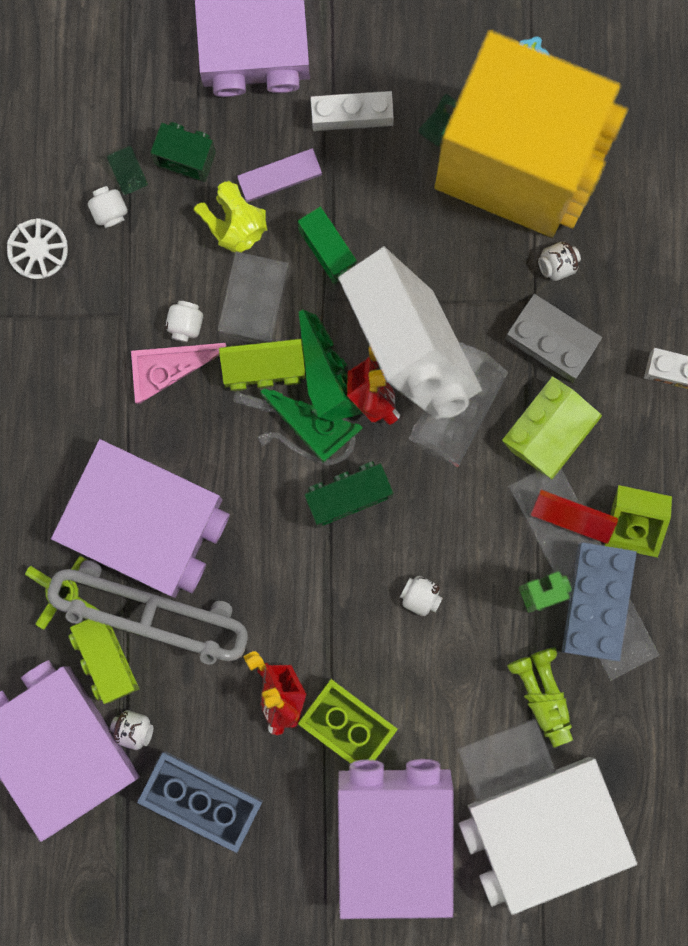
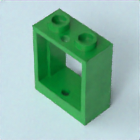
[298,206,357,285]

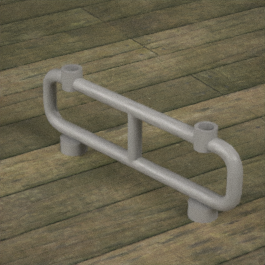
[47,560,248,665]

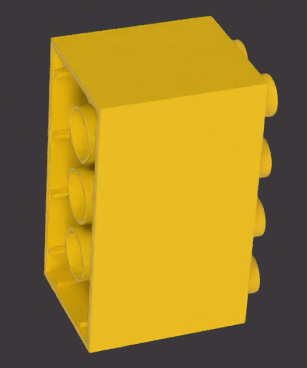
[434,31,627,238]

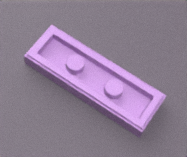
[237,148,322,202]

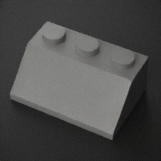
[505,294,602,383]

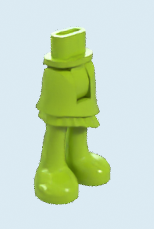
[507,647,573,747]

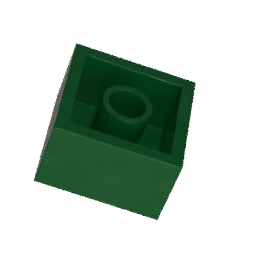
[150,122,216,183]

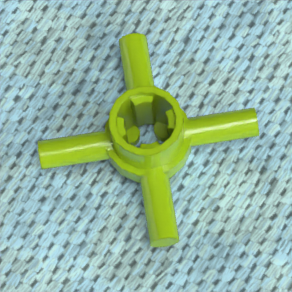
[25,555,99,630]

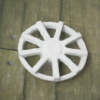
[7,218,68,279]

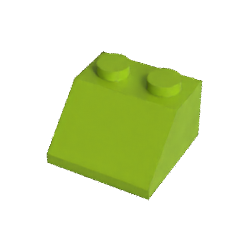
[605,485,672,558]

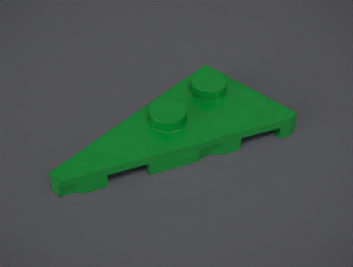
[260,388,363,463]

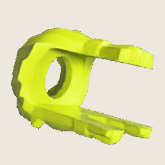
[193,181,267,253]

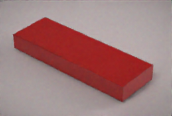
[531,490,618,544]

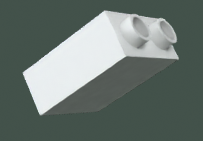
[338,247,482,420]
[459,757,637,915]

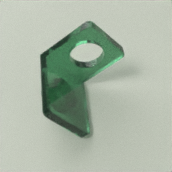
[418,94,458,147]
[107,146,148,195]

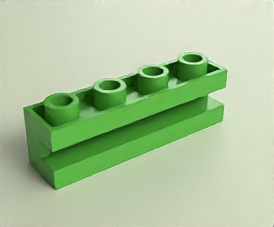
[519,572,571,613]

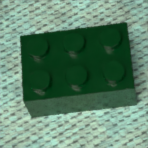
[304,461,394,529]

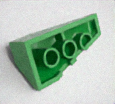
[299,309,363,422]

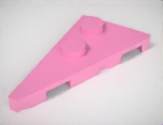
[131,343,226,404]

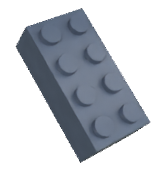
[562,542,637,661]
[137,751,263,853]

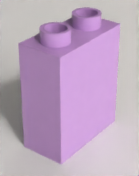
[195,0,310,97]
[51,439,230,598]
[0,660,140,842]
[339,759,453,919]

